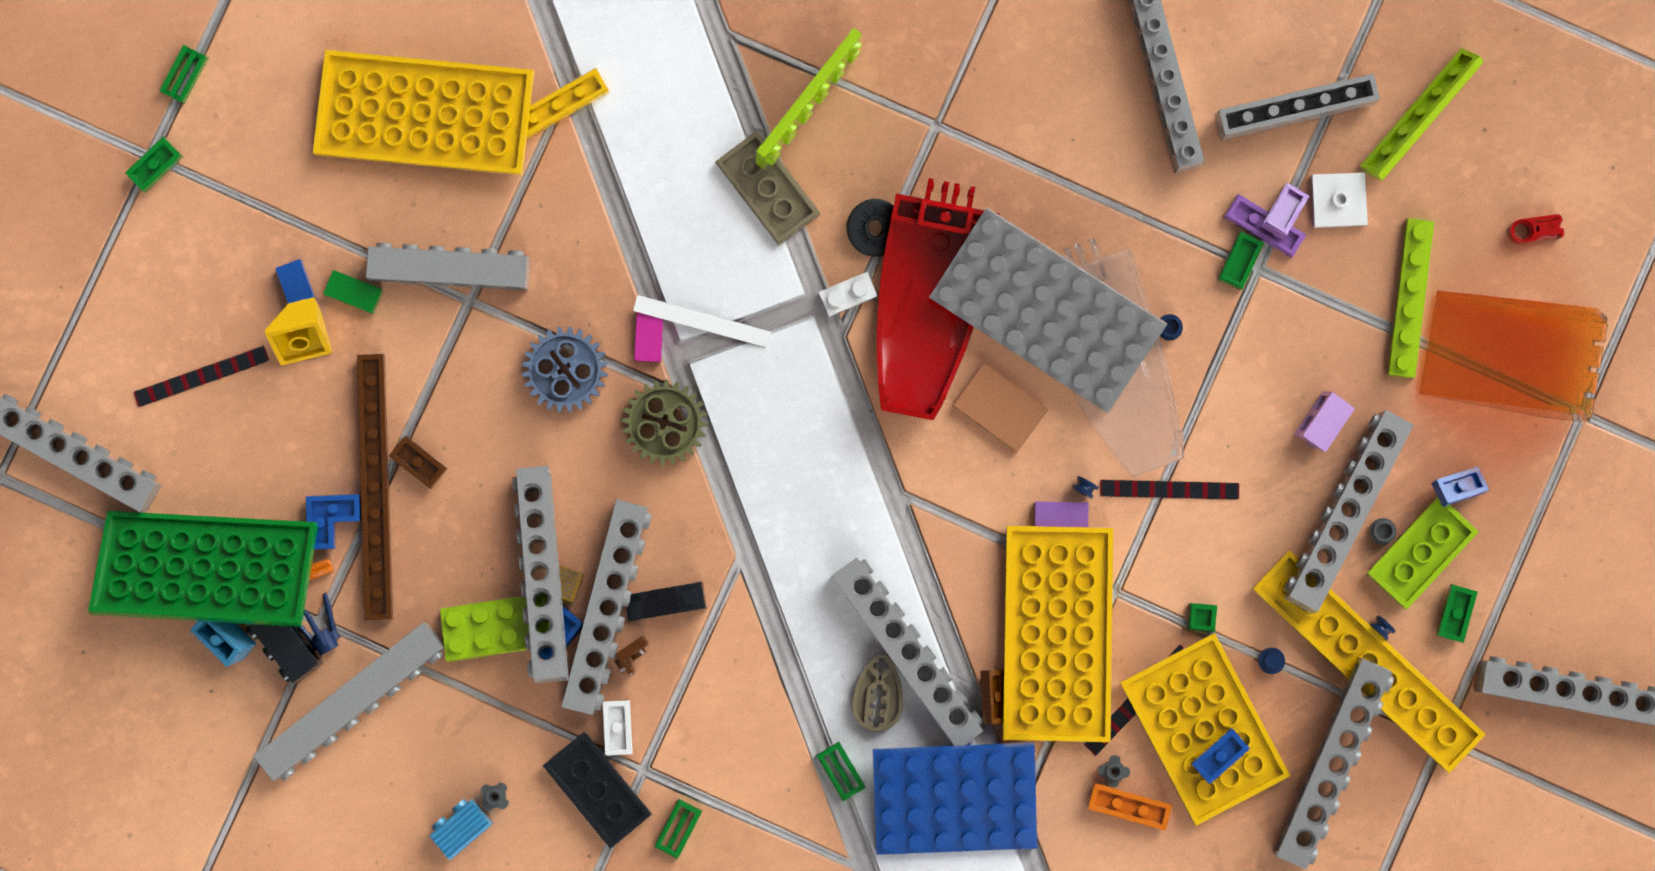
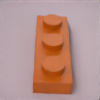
[1087,782,1173,831]

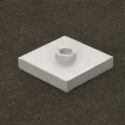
[1311,173,1368,228]

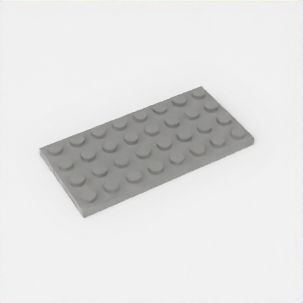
[929,207,1167,413]

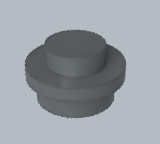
[1369,518,1396,545]

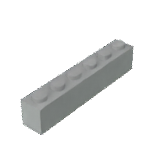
[1215,74,1380,141]
[366,243,530,291]

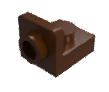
[614,636,649,676]

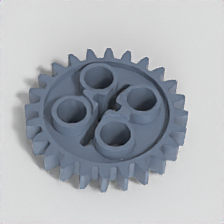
[522,327,608,413]

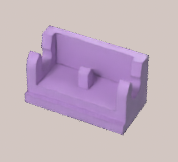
[1294,391,1355,452]

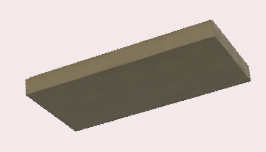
[715,131,821,246]

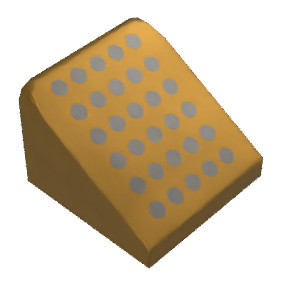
[559,566,584,605]

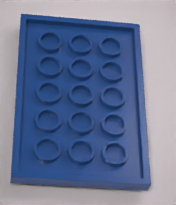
[873,743,1037,855]

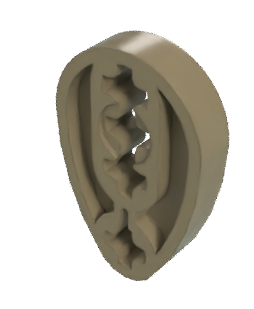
[852,654,903,732]

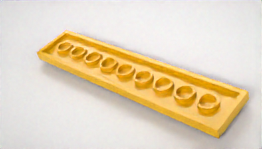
[1252,550,1486,773]

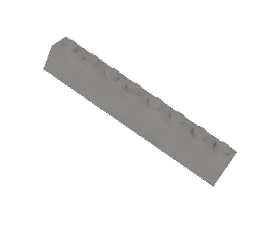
[254,622,444,781]

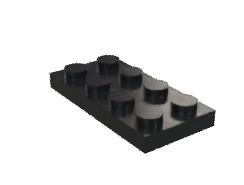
[543,731,652,849]

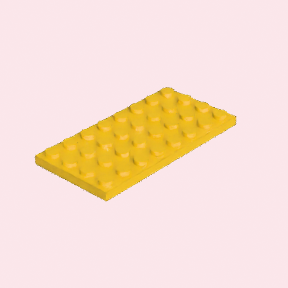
[313,50,534,175]
[1003,526,1113,742]

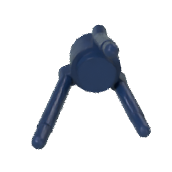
[297,593,340,655]

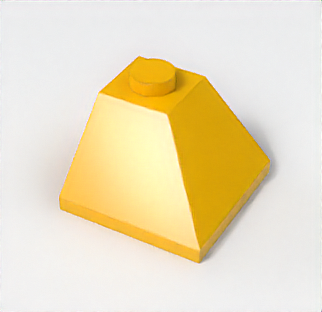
[265,297,332,366]

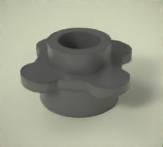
[1098,755,1130,788]
[481,782,509,811]

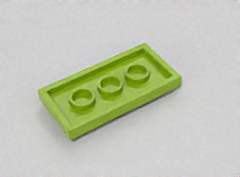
[1366,497,1479,610]
[440,595,550,662]

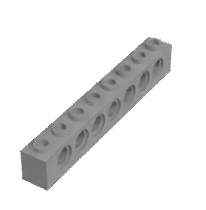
[1128,0,1205,173]
[0,393,162,513]
[1283,410,1414,614]
[512,466,569,684]
[562,499,652,715]
[831,558,983,746]
[1476,656,1655,725]
[1274,657,1394,869]

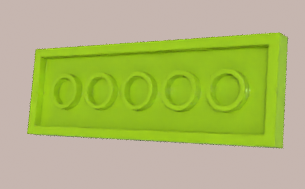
[755,28,862,170]

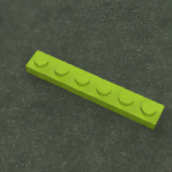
[1360,48,1484,181]
[1387,218,1435,379]

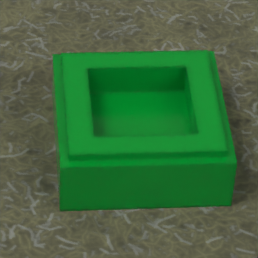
[1187,603,1217,632]

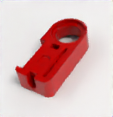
[1508,214,1565,244]

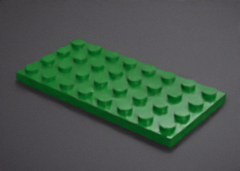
[88,511,318,627]

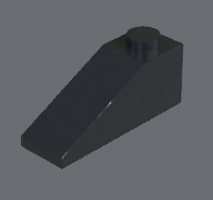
[626,582,707,621]

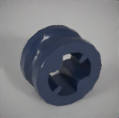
[1072,476,1099,499]
[1369,615,1396,641]

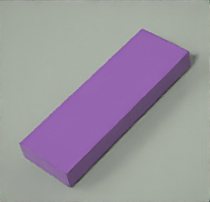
[1224,194,1306,258]

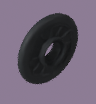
[847,199,894,257]

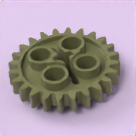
[621,379,708,466]

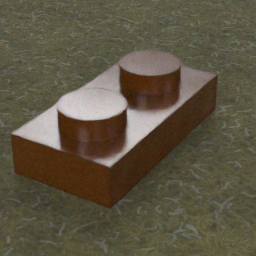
[389,436,448,489]
[980,669,1004,725]

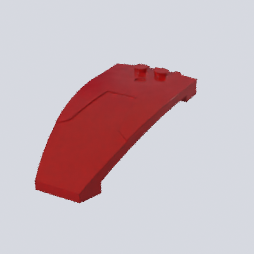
[877,178,1000,421]

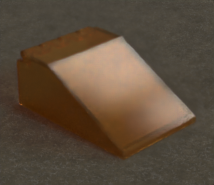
[1419,290,1608,422]

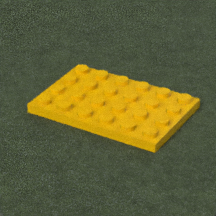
[1119,633,1290,826]

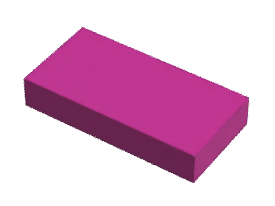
[634,312,664,362]

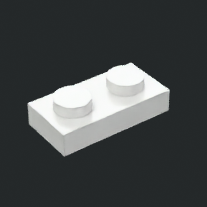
[819,272,877,317]
[603,700,633,756]

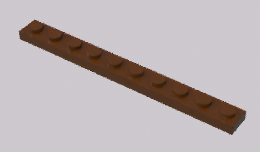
[357,354,393,620]

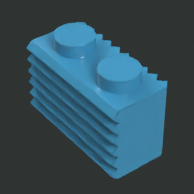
[190,621,256,666]
[429,799,493,860]

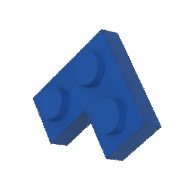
[306,494,361,550]

